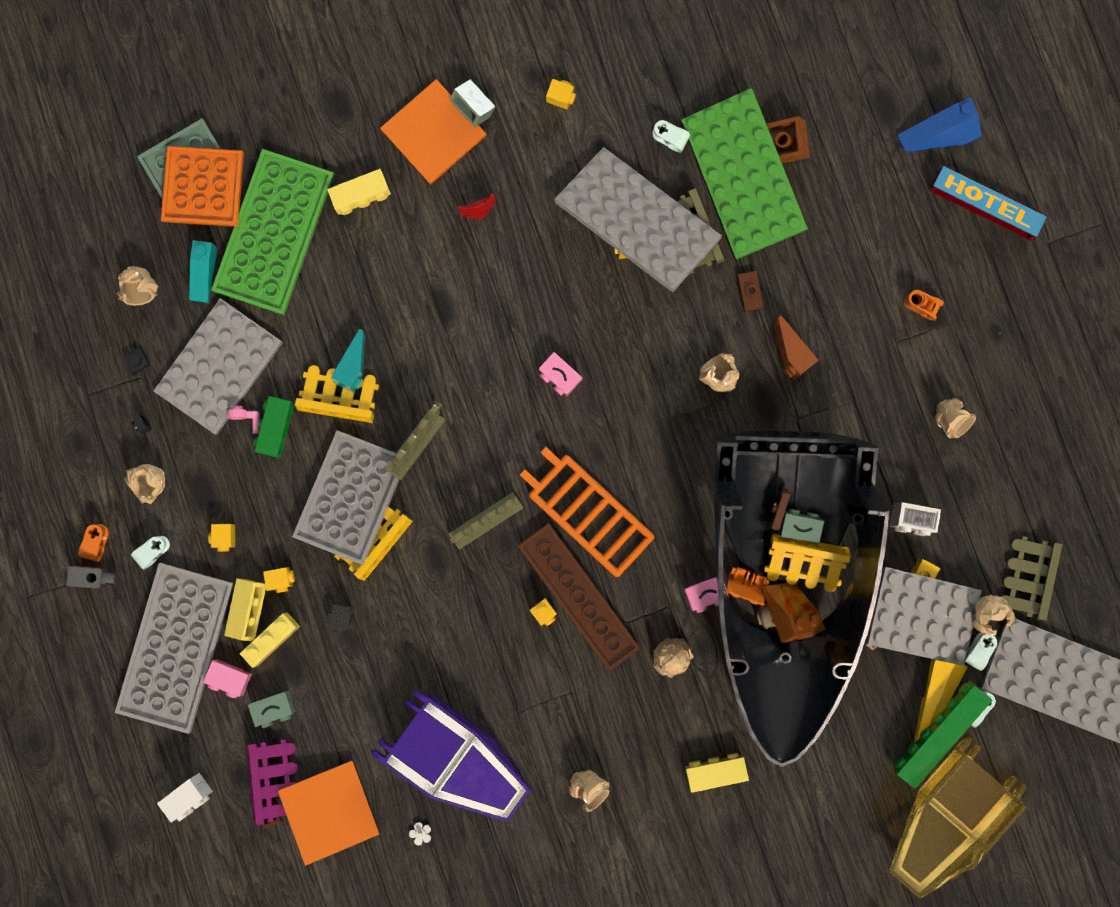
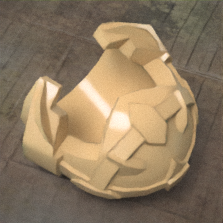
[117,266,158,306]
[699,353,739,392]
[935,398,976,438]
[124,464,165,504]
[973,595,1015,635]
[653,637,693,678]
[569,770,610,812]

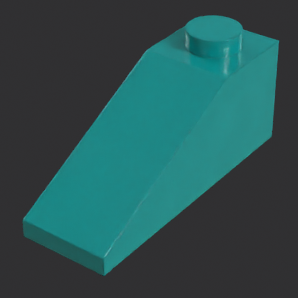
[189,240,217,303]
[331,329,365,393]

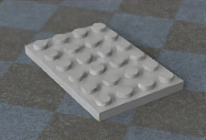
[154,298,283,435]
[292,431,400,565]
[864,566,982,666]

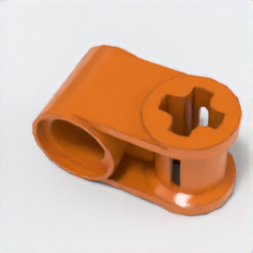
[904,290,944,321]
[78,524,109,562]

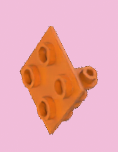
[727,566,770,606]

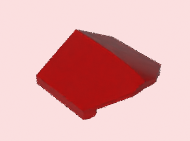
[458,193,496,220]

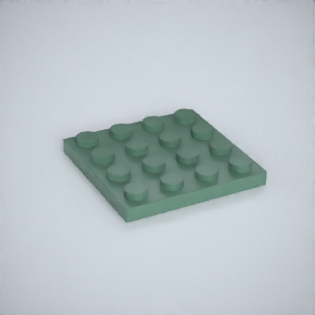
[137,118,221,199]

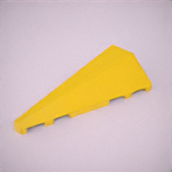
[914,659,968,742]

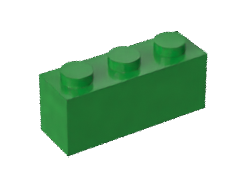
[253,396,295,458]

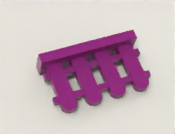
[246,739,297,825]

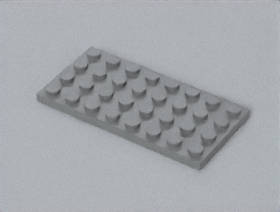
[555,147,722,293]
[115,563,235,734]
[980,619,1120,743]

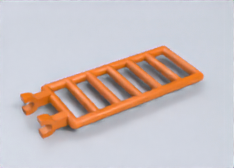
[520,447,655,577]

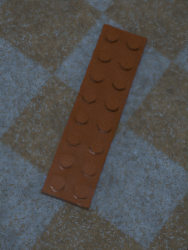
[518,524,640,671]

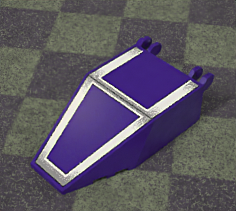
[371,690,531,822]

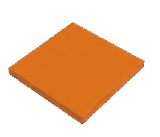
[380,79,487,185]
[161,146,244,227]
[278,760,379,866]

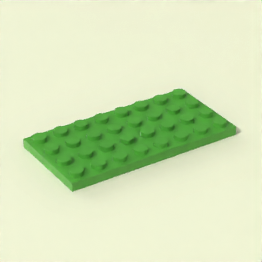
[682,88,808,259]
[212,149,335,315]

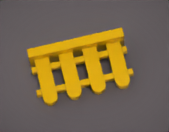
[295,365,379,423]
[334,506,413,581]
[764,533,851,592]

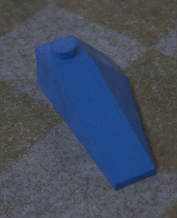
[897,97,982,152]

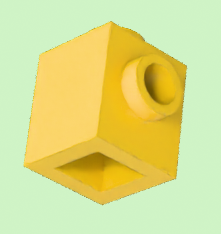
[546,79,576,110]
[208,524,235,552]
[911,559,940,579]
[263,567,295,593]
[530,598,557,626]

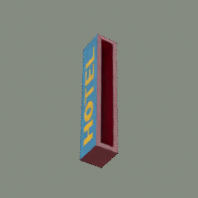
[929,166,1046,241]

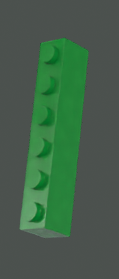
[893,680,993,789]

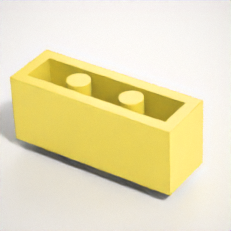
[327,169,391,215]
[224,578,266,641]
[240,613,300,668]
[685,753,749,793]

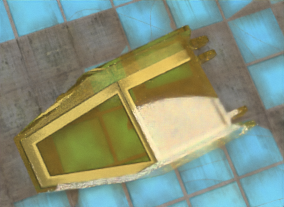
[889,737,1027,899]

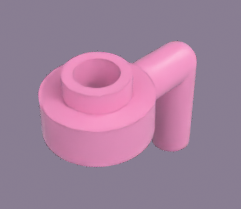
[227,406,260,434]

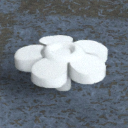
[409,822,431,845]

